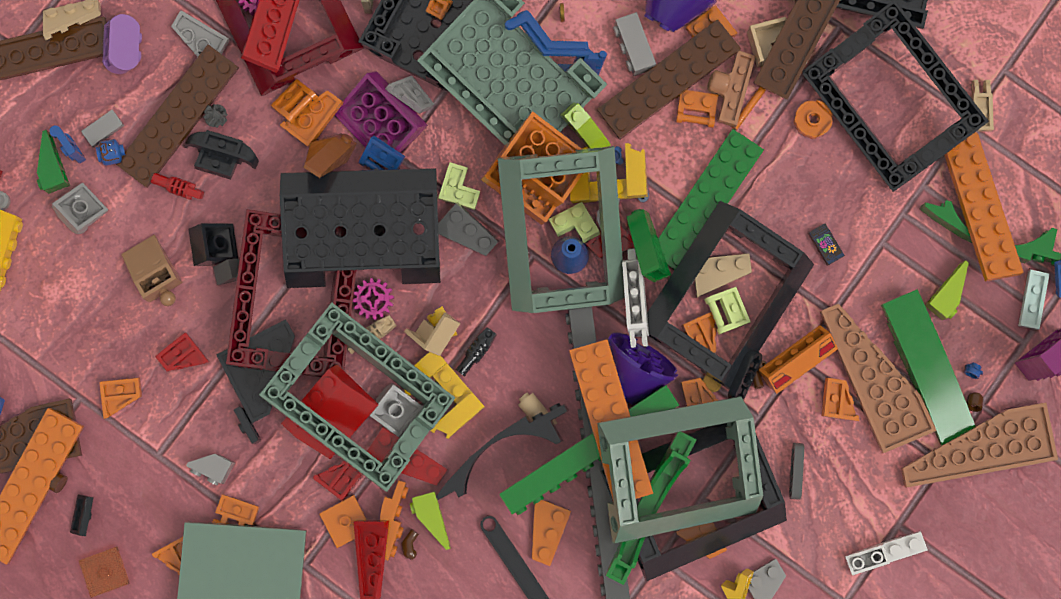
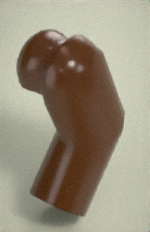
[753,360,767,389]
[402,529,419,560]

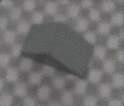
[213,258,240,286]

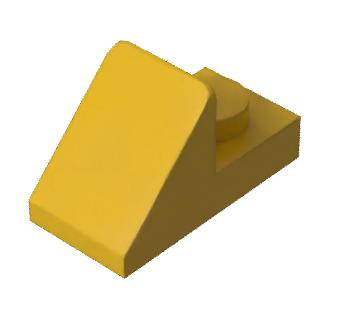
[721,568,754,599]

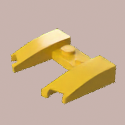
[570,143,648,204]
[404,352,485,439]

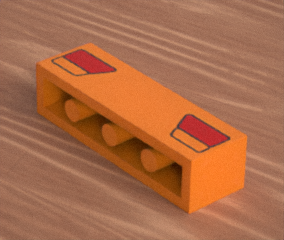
[759,325,838,394]

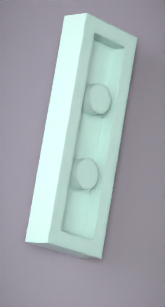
[1018,270,1049,330]

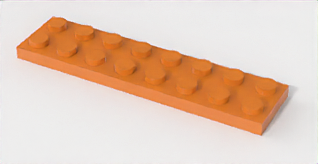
[944,132,1024,282]
[569,340,653,502]
[0,408,84,565]

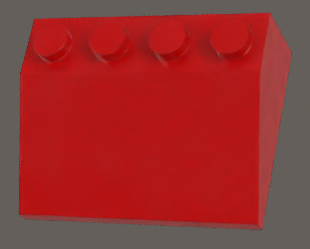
[281,365,379,459]

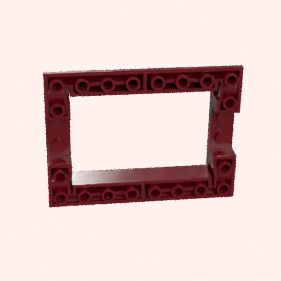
[216,0,364,96]
[226,209,357,377]

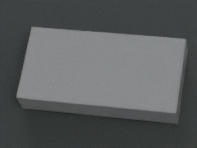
[81,110,124,148]

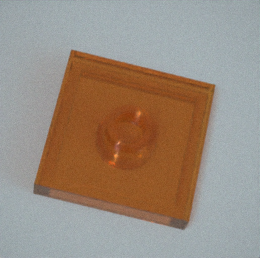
[79,547,130,598]

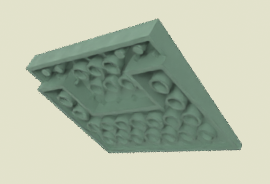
[177,521,307,599]

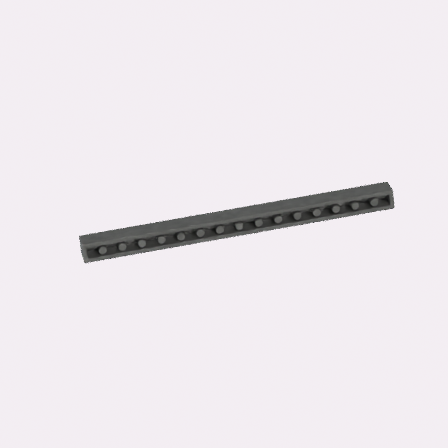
[565,306,630,599]

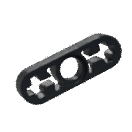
[727,349,763,400]

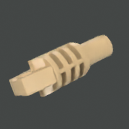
[347,315,396,354]

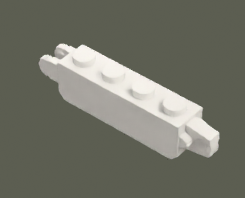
[622,249,649,348]

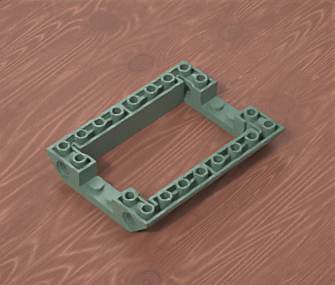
[498,146,625,313]
[259,303,455,492]
[597,397,763,544]

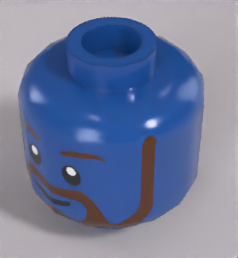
[95,139,125,166]

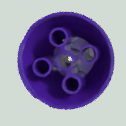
[644,0,717,32]
[608,333,678,406]

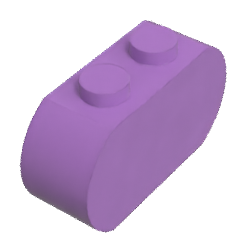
[102,14,142,74]

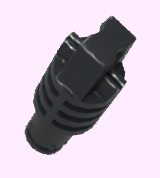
[455,327,497,377]

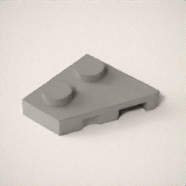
[385,76,435,114]

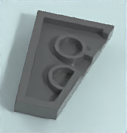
[438,202,499,256]

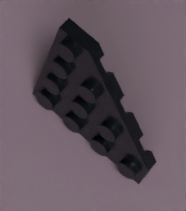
[216,319,295,423]

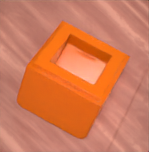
[426,0,453,20]

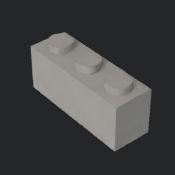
[613,12,656,76]

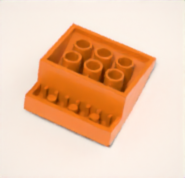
[481,111,583,225]

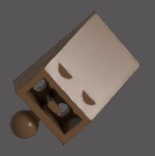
[122,235,183,306]

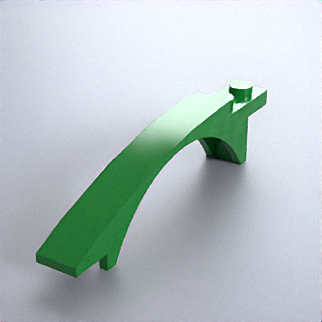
[920,200,1061,267]
[605,432,696,585]

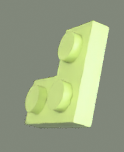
[438,162,480,210]
[549,202,600,243]

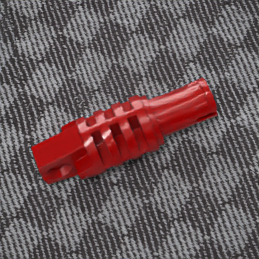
[151,173,205,200]

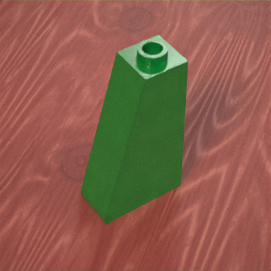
[627,209,671,282]

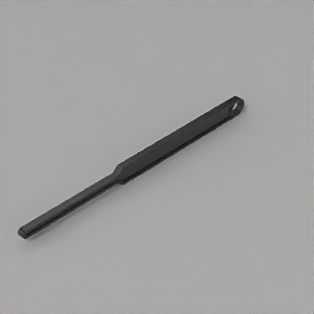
[480,516,549,599]

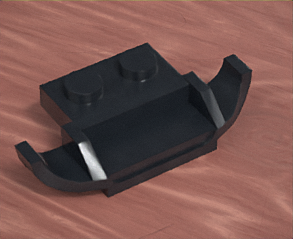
[184,130,259,180]

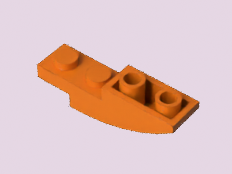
[380,480,409,561]

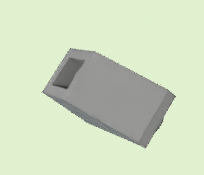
[186,454,235,485]

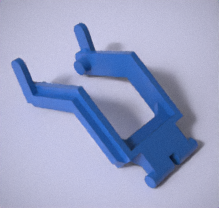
[505,10,607,75]

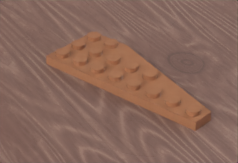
[820,304,937,453]
[901,403,1058,488]

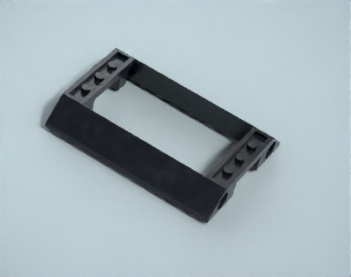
[802,0,989,192]
[647,201,814,390]
[600,423,787,582]

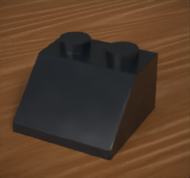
[188,223,238,266]

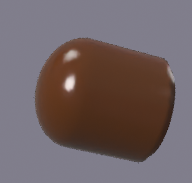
[967,392,984,412]

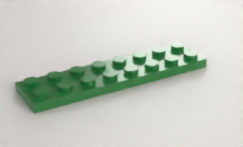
[658,129,764,270]

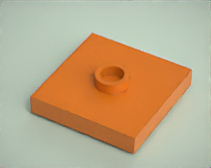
[319,495,367,548]

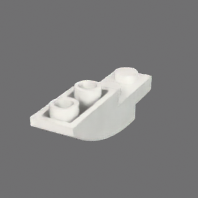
[845,531,928,575]

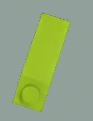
[560,102,611,149]
[925,260,969,320]
[410,492,451,550]

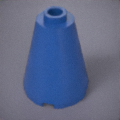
[551,236,589,274]

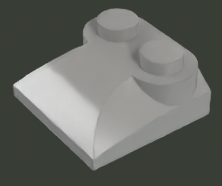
[52,183,108,234]
[370,383,423,437]

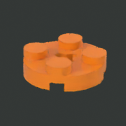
[793,100,833,139]

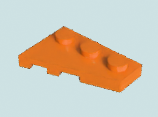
[280,90,344,147]
[532,500,571,566]

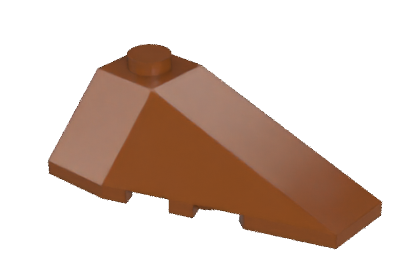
[303,133,357,178]

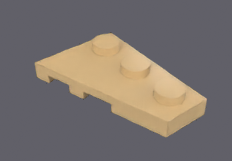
[43,0,101,40]
[694,254,752,298]

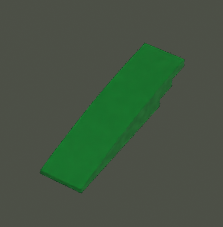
[881,289,976,446]

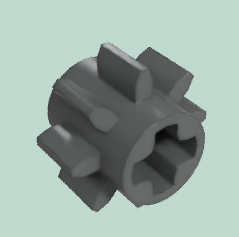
[204,104,228,128]

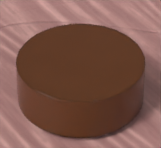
[49,473,68,493]

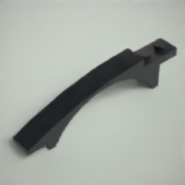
[436,403,569,500]

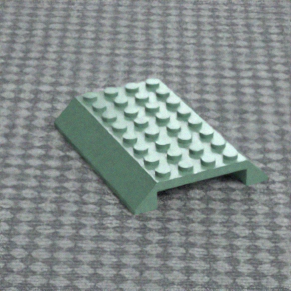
[417,0,607,145]

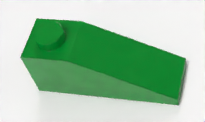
[37,130,70,194]

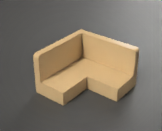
[747,17,786,67]
[404,312,460,356]

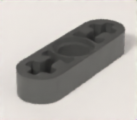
[789,443,804,500]

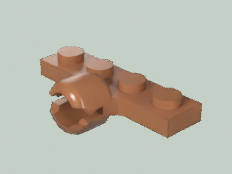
[707,51,756,127]

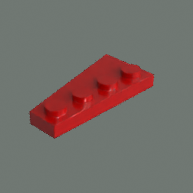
[367,427,448,486]
[353,520,389,599]

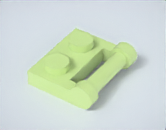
[704,287,750,335]

